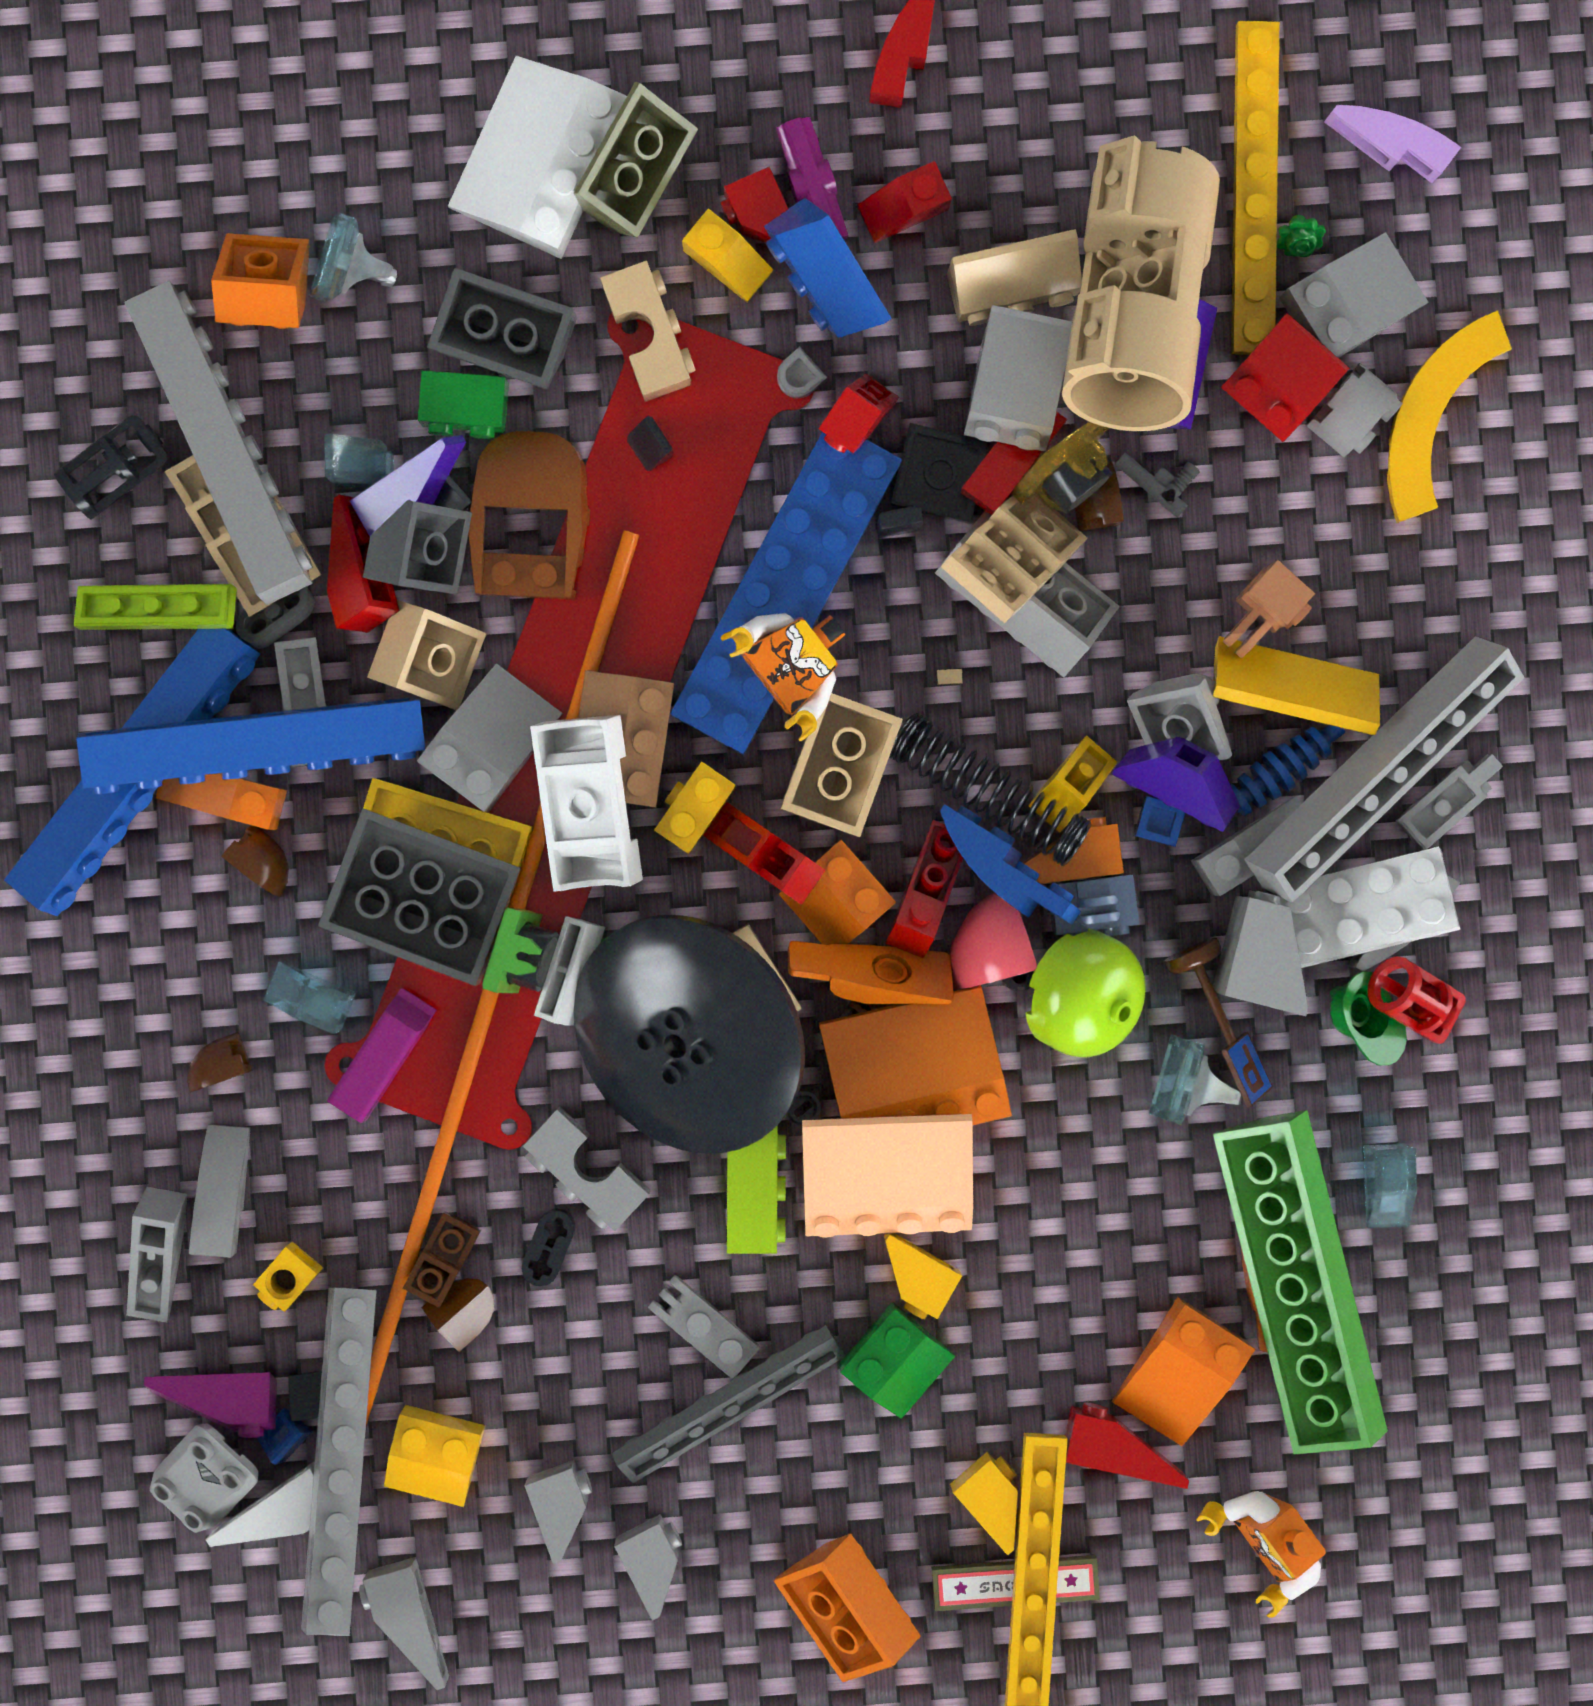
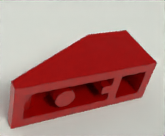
[818,374,899,453]
[327,494,400,633]
[1065,1402,1189,1489]

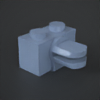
[1046,874,1139,936]

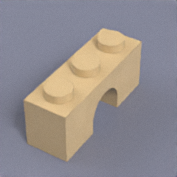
[600,260,696,402]

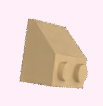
[367,600,487,710]

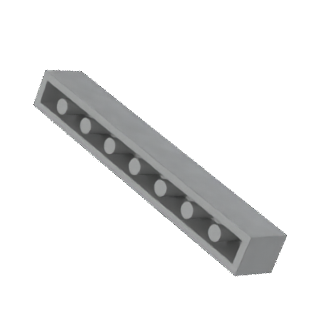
[124,281,313,605]
[1244,636,1525,903]
[301,1288,376,1636]

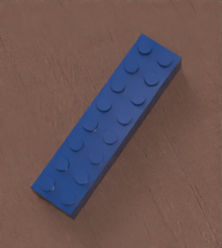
[670,432,903,756]

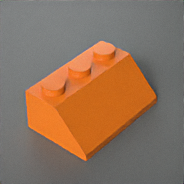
[773,1533,921,1682]

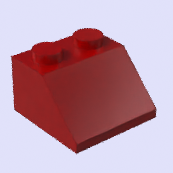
[1221,313,1349,442]

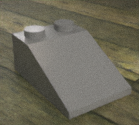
[1279,232,1429,358]
[417,664,563,812]

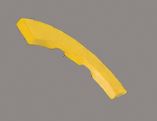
[1387,310,1512,524]

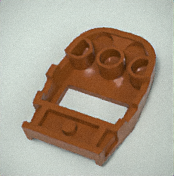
[468,431,590,600]

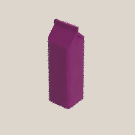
[327,987,437,1123]

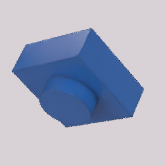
[1134,796,1185,847]

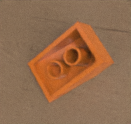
[1112,1297,1255,1446]

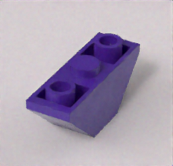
[1112,736,1240,832]

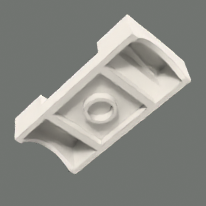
[530,715,643,892]

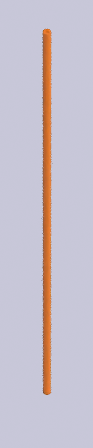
[366,531,639,1426]

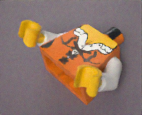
[721,613,845,741]
[1196,1491,1326,1618]

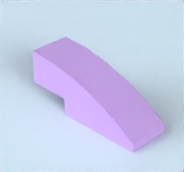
[1324,105,1461,183]

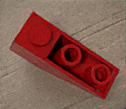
[885,820,963,958]

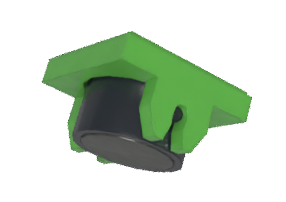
[482,907,559,993]

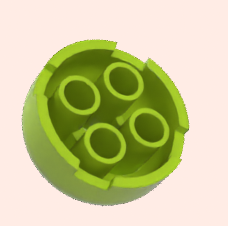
[1026,928,1146,1057]

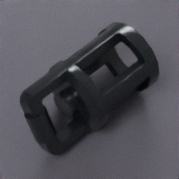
[54,415,169,520]

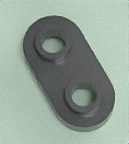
[236,587,315,649]

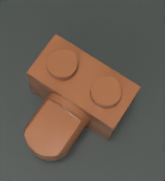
[1223,560,1315,658]

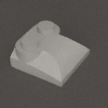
[1127,674,1232,760]

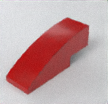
[869,0,935,108]
[961,411,1067,515]
[703,802,825,905]

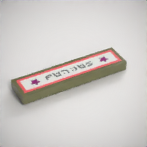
[931,1555,1100,1611]

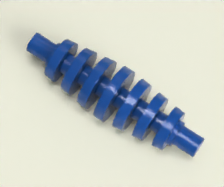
[1231,725,1345,816]

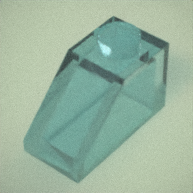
[325,434,394,488]
[263,961,356,1034]
[1364,1143,1417,1228]

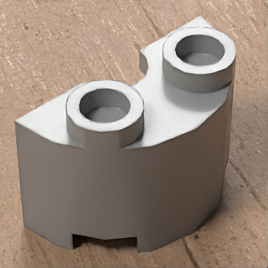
[1307,363,1403,457]

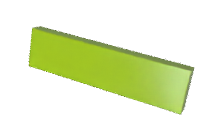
[74,584,237,630]

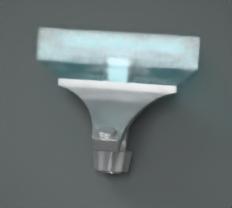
[309,213,397,302]
[1149,1035,1242,1125]

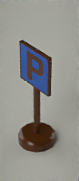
[1164,938,1273,1108]

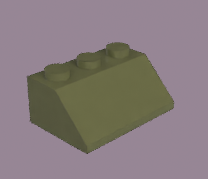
[574,82,698,238]

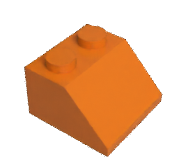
[211,233,310,329]
[778,840,896,945]

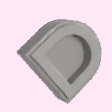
[777,346,827,398]

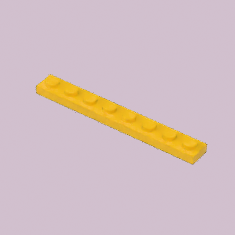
[1231,21,1280,355]
[1005,1433,1067,1706]

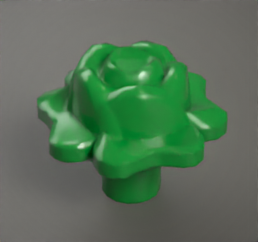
[1277,215,1326,257]

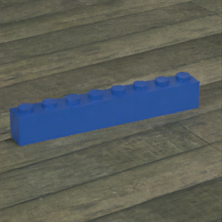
[4,629,261,916]
[76,696,425,794]

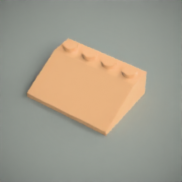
[802,1114,973,1238]

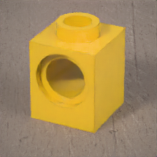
[253,1241,323,1312]

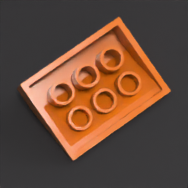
[819,985,1012,1125]

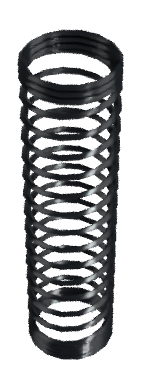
[889,713,1091,866]

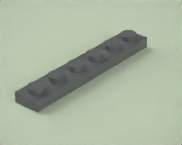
[611,1325,846,1483]

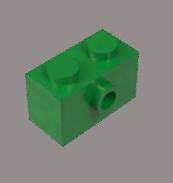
[418,370,509,439]

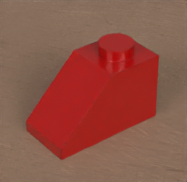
[857,161,952,244]
[720,166,788,243]

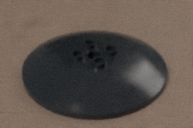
[574,915,805,1154]

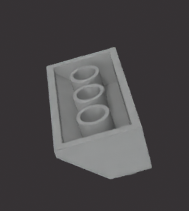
[935,511,1120,677]

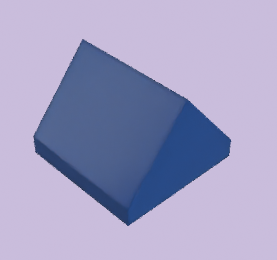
[257,1407,312,1465]

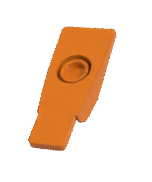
[788,941,954,1004]

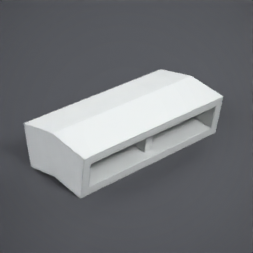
[534,916,605,1026]

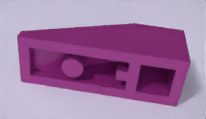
[144,1372,277,1438]

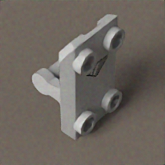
[150,1424,258,1533]

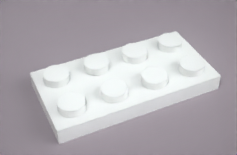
[1277,846,1460,968]

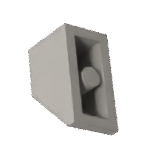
[525,1460,592,1564]
[614,1514,682,1621]

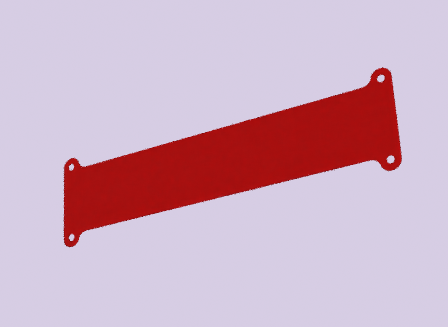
[324,312,814,1150]

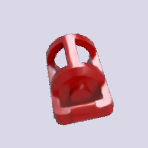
[1368,956,1466,1044]

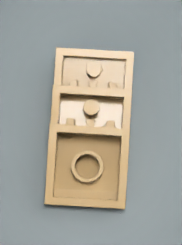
[165,455,322,617]
[941,484,1088,624]

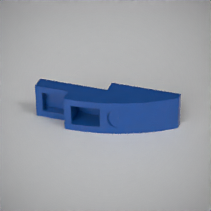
[940,804,1081,925]

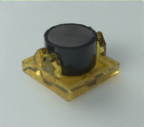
[1012,422,1113,514]

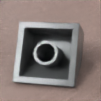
[363,500,472,595]

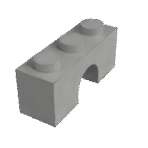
[523,1106,650,1231]

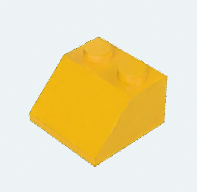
[384,1405,486,1507]

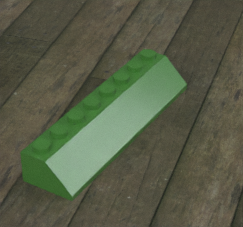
[1213,1110,1388,1455]

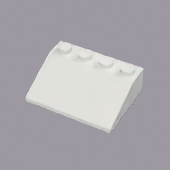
[448,56,627,259]

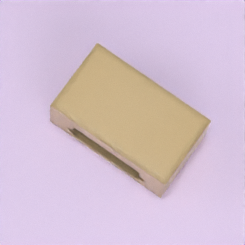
[937,669,963,685]

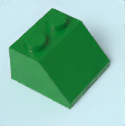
[839,1301,955,1419]

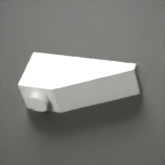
[206,1461,315,1547]

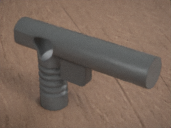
[1115,452,1200,518]

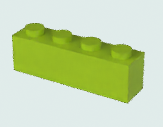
[727,1116,786,1254]

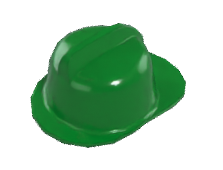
[1330,971,1407,1066]

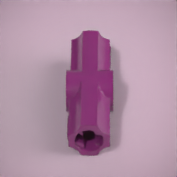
[776,117,849,240]

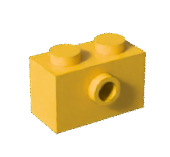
[654,761,737,854]

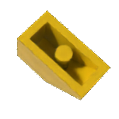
[682,208,773,303]
[1028,735,1117,833]
[884,1233,962,1320]
[950,1451,1018,1555]

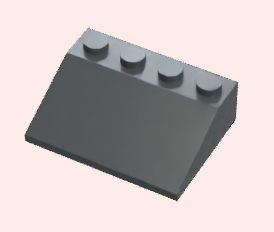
[318,808,521,986]

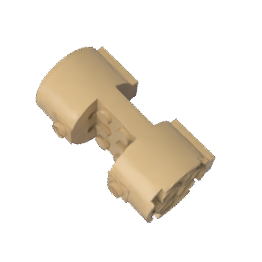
[1062,135,1220,431]

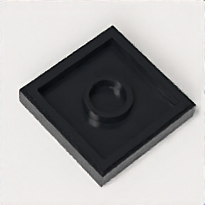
[890,423,990,524]

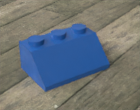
[764,198,892,338]

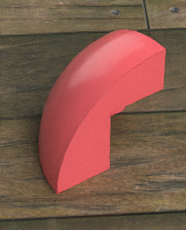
[949,892,1037,990]

